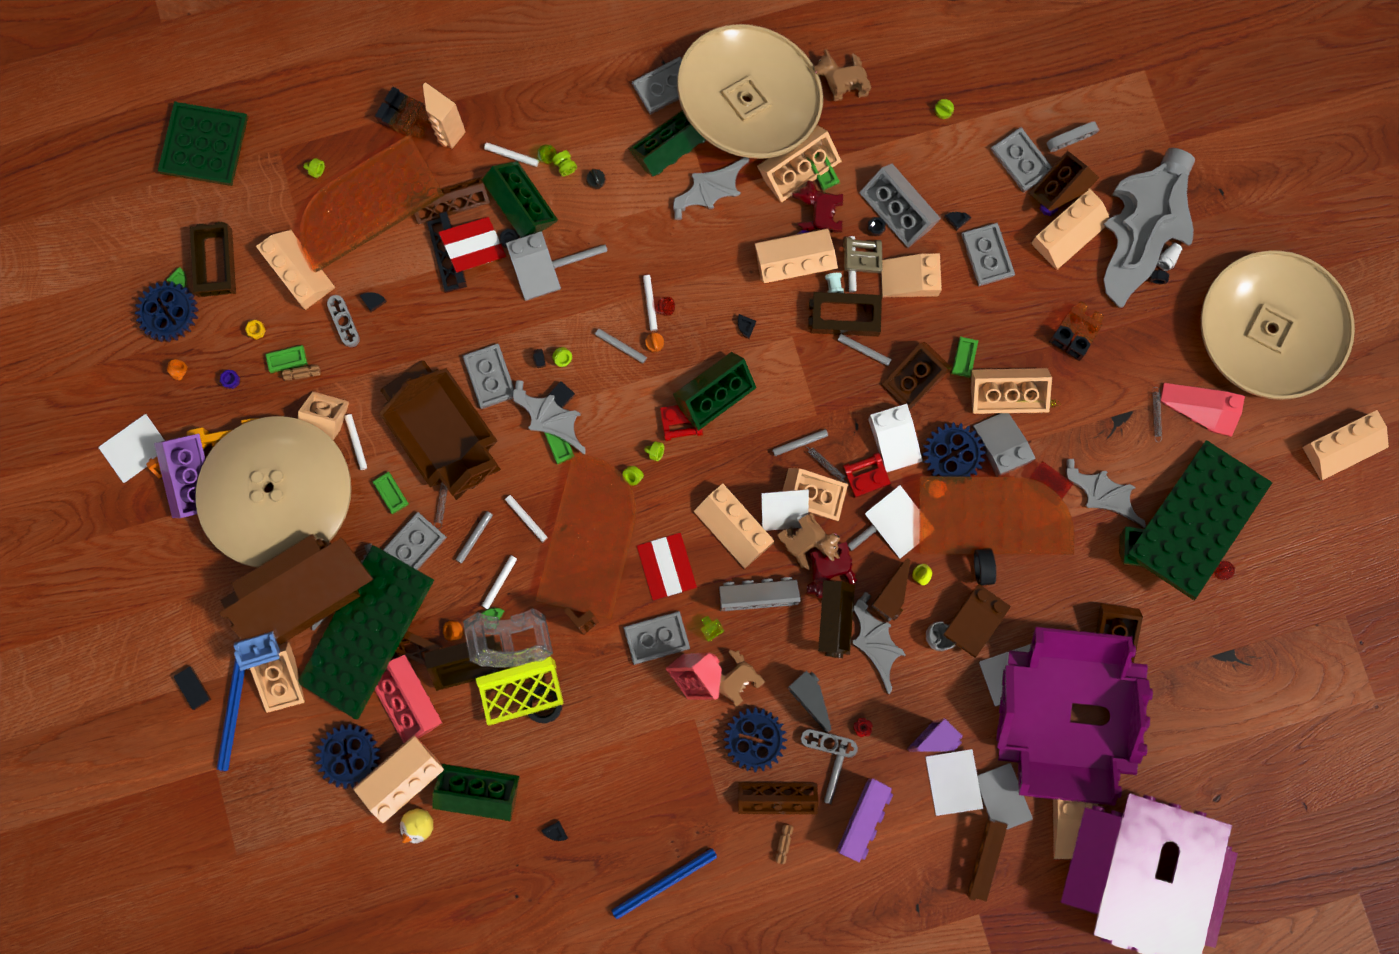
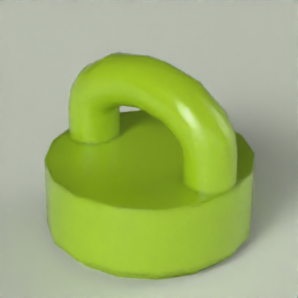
[935,99,954,119]
[304,158,325,178]
[552,347,572,367]
[644,441,664,461]
[622,466,644,486]

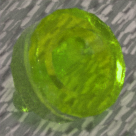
[537,144,556,164]

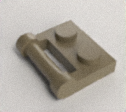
[843,237,882,273]

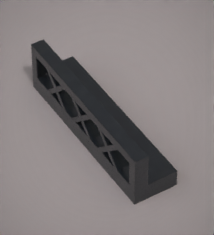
[427,212,467,293]

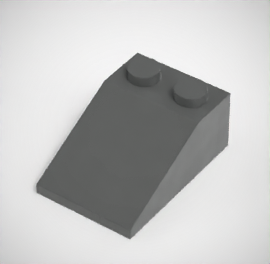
[787,671,832,732]

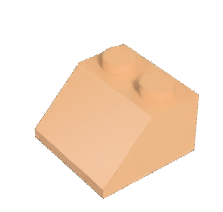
[298,392,349,440]

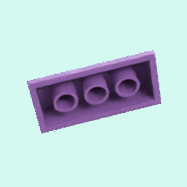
[154,434,205,518]
[907,719,962,752]
[836,778,893,862]

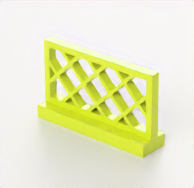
[476,657,564,726]

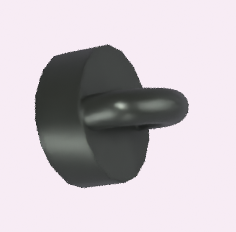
[587,169,605,189]

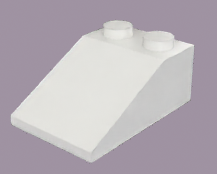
[868,404,922,472]

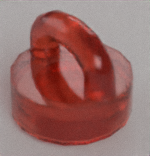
[656,297,675,316]
[1214,561,1236,580]

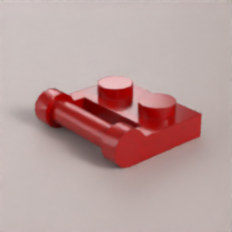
[660,405,703,441]
[843,452,891,498]

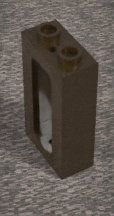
[190,222,236,297]
[808,292,882,337]
[818,580,855,658]
[424,635,507,691]

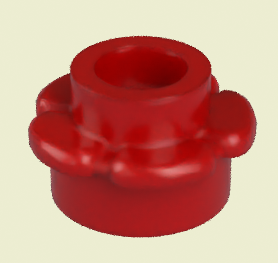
[853,718,873,737]

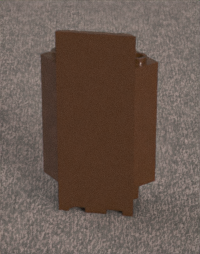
[379,361,501,500]
[219,534,373,644]

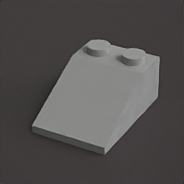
[506,231,561,301]
[973,413,1036,477]

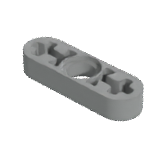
[1046,121,1099,152]
[327,295,360,347]
[801,729,858,758]

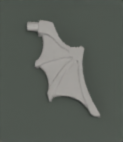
[673,157,749,220]
[513,380,586,455]
[1065,459,1146,528]
[852,592,905,694]

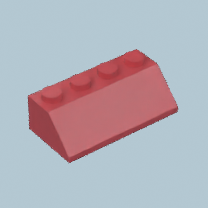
[665,653,722,700]
[375,655,442,743]

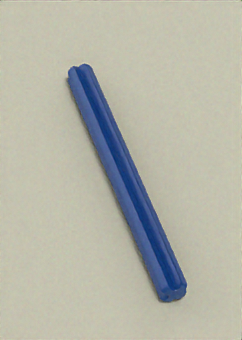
[217,658,245,771]
[612,849,717,919]

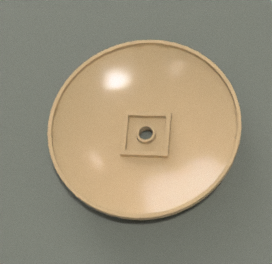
[677,24,823,159]
[1201,251,1355,400]
[196,416,351,568]

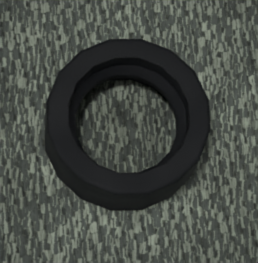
[974,548,996,586]
[524,686,562,723]

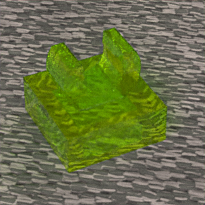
[701,616,724,642]

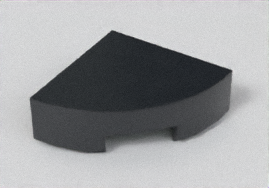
[944,212,971,231]
[360,292,387,312]
[738,314,756,339]
[542,821,569,841]

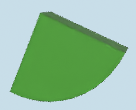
[167,267,187,288]
[478,608,505,627]

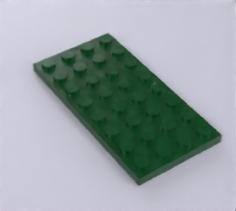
[1127,440,1273,600]
[298,545,435,720]

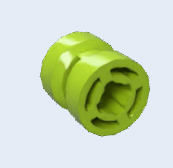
[552,150,577,177]

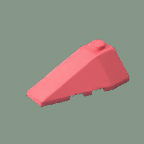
[1160,383,1245,437]

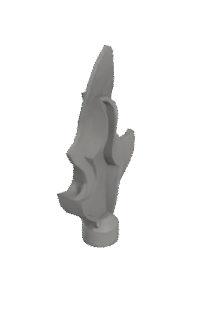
[1103,148,1195,308]

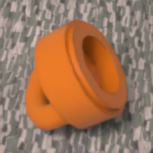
[645,332,664,353]
[167,359,187,380]
[443,621,463,641]

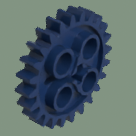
[135,281,199,342]
[922,422,986,485]
[723,708,788,772]
[315,724,381,789]

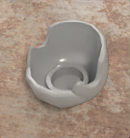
[926,621,955,651]

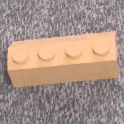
[423,82,466,149]
[757,125,841,202]
[1031,189,1110,270]
[754,228,838,283]
[256,230,336,310]
[971,368,1052,414]
[1302,410,1389,481]
[694,483,774,569]
[353,735,444,823]

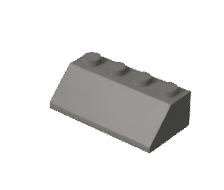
[859,164,941,248]
[719,577,800,611]

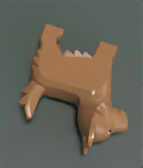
[813,49,871,101]
[777,513,840,569]
[719,650,765,707]

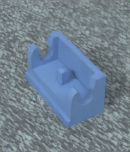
[234,631,280,671]

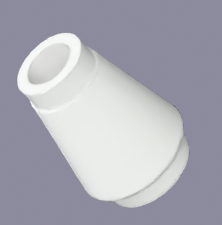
[1157,243,1182,271]

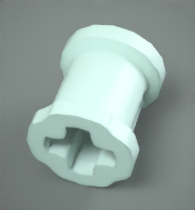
[825,273,844,293]

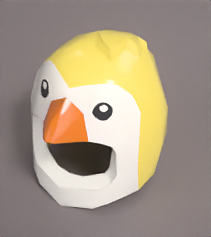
[400,808,433,843]

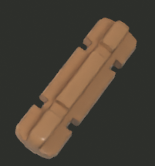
[282,365,321,381]
[775,824,793,864]

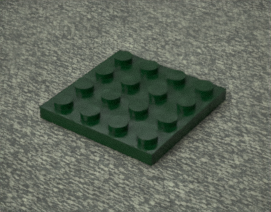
[158,102,248,186]

